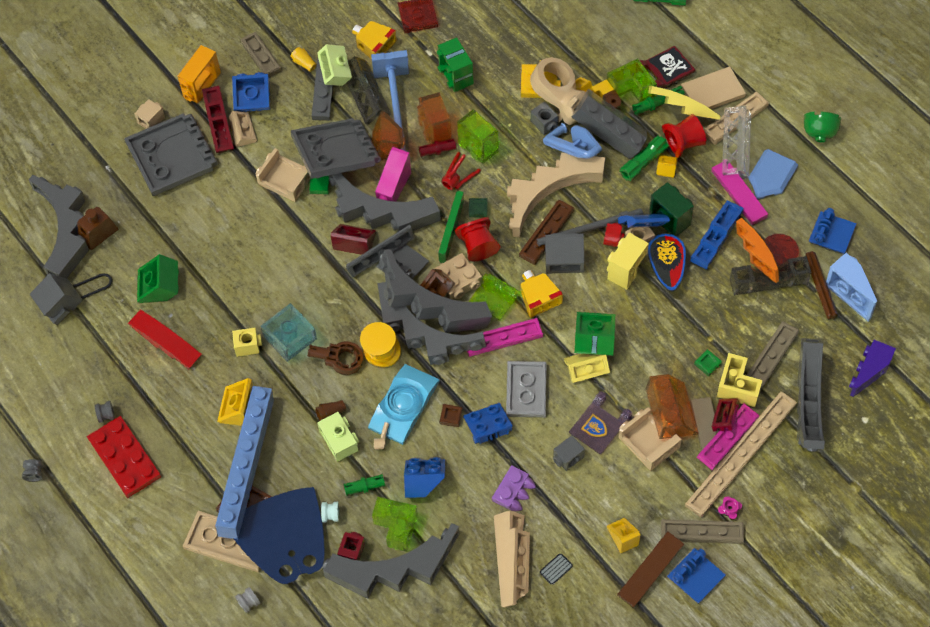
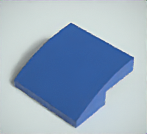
[618,214,670,228]

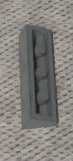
[346,225,415,277]

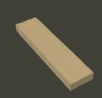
[704,91,769,145]

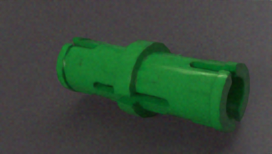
[343,474,385,496]

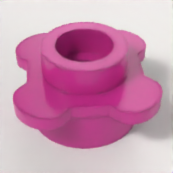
[718,496,742,519]

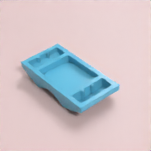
[368,364,440,445]

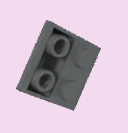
[545,233,584,274]

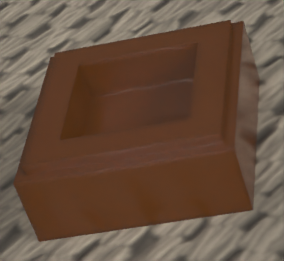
[439,404,463,427]

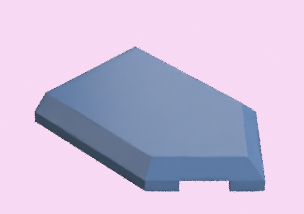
[748,149,798,200]

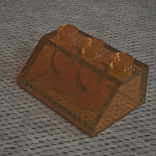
[646,374,698,439]

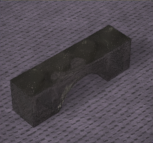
[729,256,812,296]

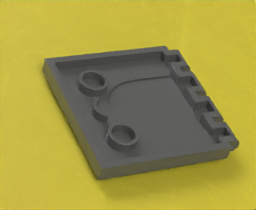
[124,113,218,196]
[291,118,381,179]

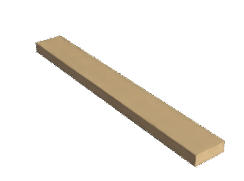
[685,391,797,518]

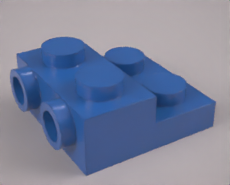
[232,72,270,112]

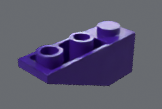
[849,340,896,397]

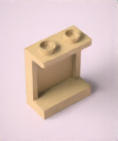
[256,148,311,202]
[619,407,682,471]

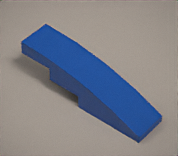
[690,200,744,270]

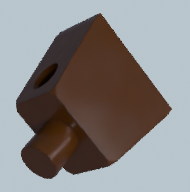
[77,207,119,251]

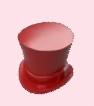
[661,114,707,158]
[455,217,501,262]

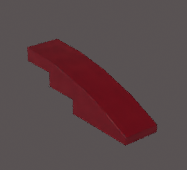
[202,85,234,153]

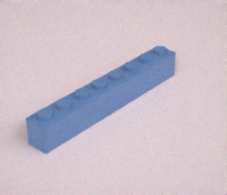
[215,386,274,539]

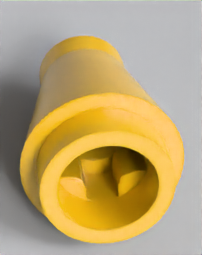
[290,47,317,72]

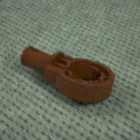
[307,341,363,375]

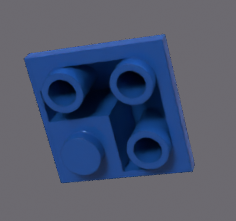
[404,457,445,498]

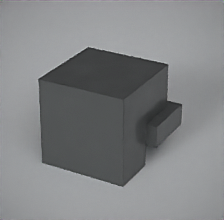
[30,273,83,325]

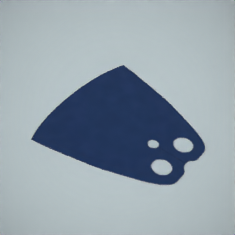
[233,487,325,584]

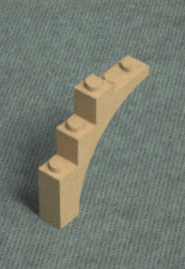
[507,153,605,237]

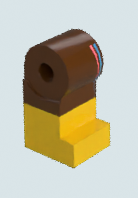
[591,79,621,111]

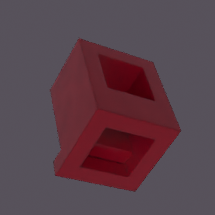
[337,532,365,561]

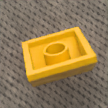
[217,378,253,426]

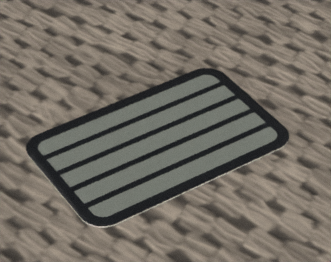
[540,553,573,585]

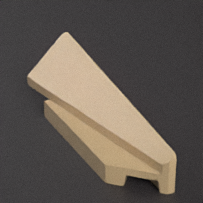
[494,510,530,608]

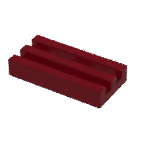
[711,398,740,432]

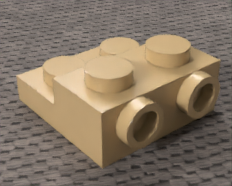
[430,253,482,300]

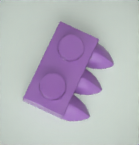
[492,465,536,511]

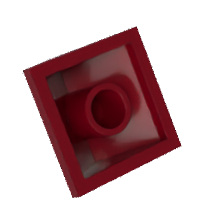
[331,224,376,255]

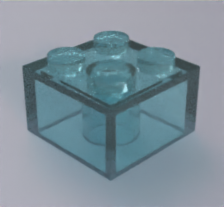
[261,303,317,362]

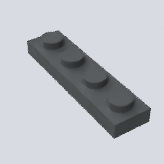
[312,58,333,121]

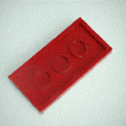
[86,415,161,499]

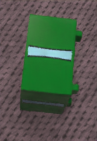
[437,37,474,92]
[574,312,616,356]

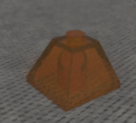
[372,111,405,160]

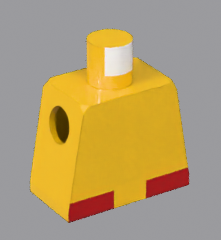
[352,21,397,59]
[520,270,563,318]

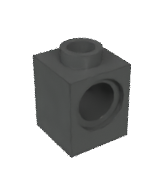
[530,102,558,135]
[553,435,585,471]

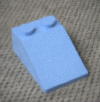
[826,253,877,322]

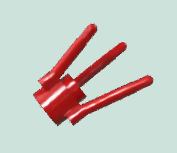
[441,152,481,190]

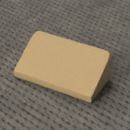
[228,111,257,147]

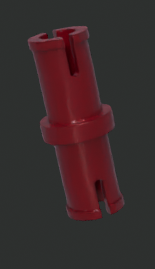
[418,138,456,158]

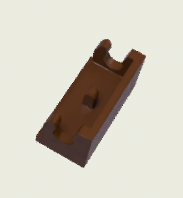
[420,269,455,297]

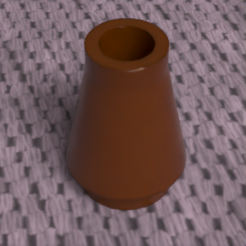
[315,400,346,421]

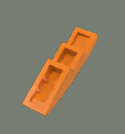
[736,218,779,283]

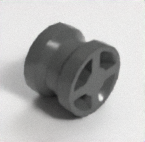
[94,400,115,423]
[22,459,43,482]

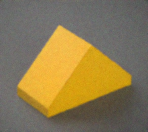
[607,518,640,554]

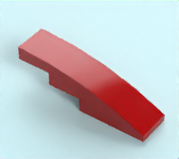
[128,309,202,370]

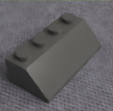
[571,89,647,159]

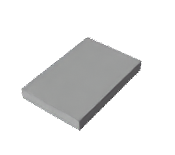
[506,361,546,418]

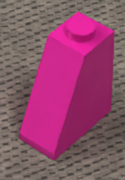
[375,147,412,201]

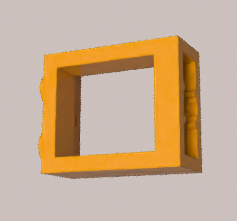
[178,45,221,103]

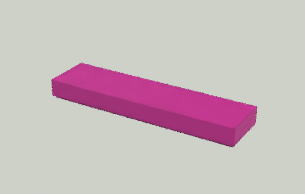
[711,160,768,225]
[467,318,543,357]
[696,403,759,470]

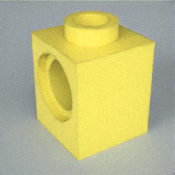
[232,328,262,357]

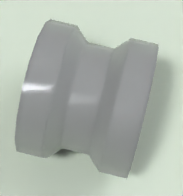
[235,587,260,613]

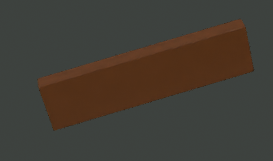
[519,199,574,265]
[617,531,684,609]

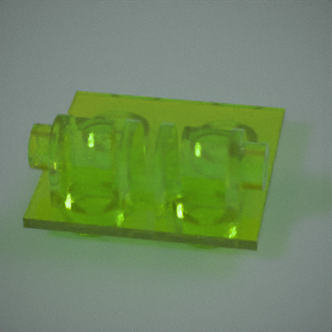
[468,273,521,320]

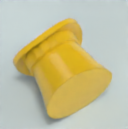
[360,322,401,368]

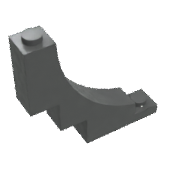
[322,523,460,599]

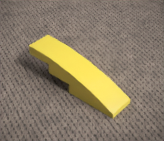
[648,86,720,120]

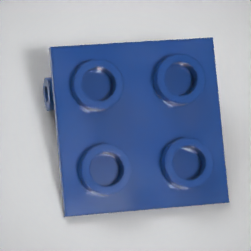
[809,208,857,254]
[463,403,513,444]
[667,548,726,604]

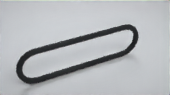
[73,273,112,299]

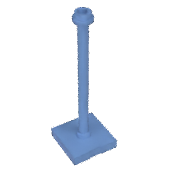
[371,50,409,152]

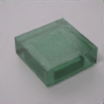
[469,198,488,217]

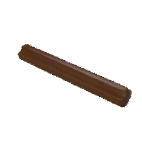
[805,251,837,319]

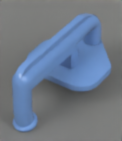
[543,123,602,158]

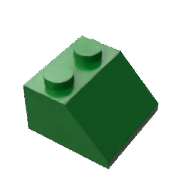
[137,254,179,303]

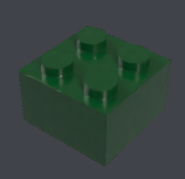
[649,182,694,237]

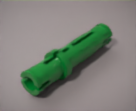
[632,86,685,116]

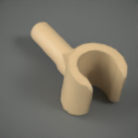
[374,422,389,449]

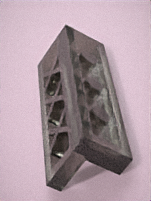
[347,56,391,125]

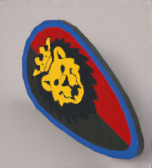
[648,234,686,292]

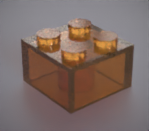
[417,92,452,144]

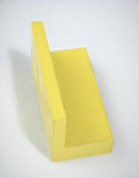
[563,354,610,383]

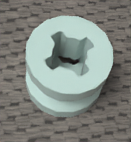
[321,502,339,522]

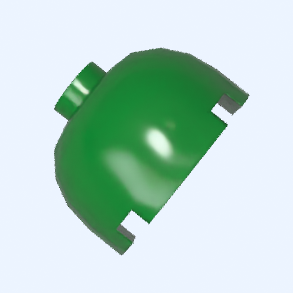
[804,112,841,143]

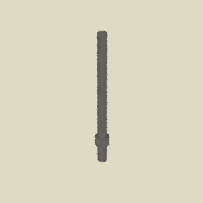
[536,208,643,246]

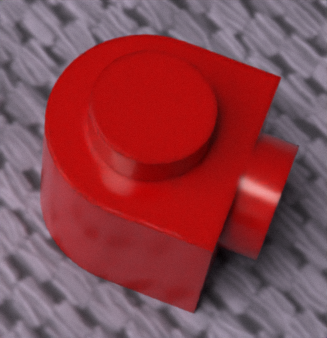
[603,223,625,247]

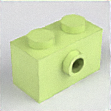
[317,44,352,86]
[317,412,359,462]

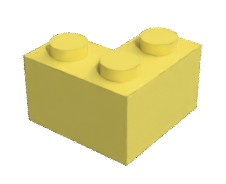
[607,233,649,290]
[717,353,762,407]

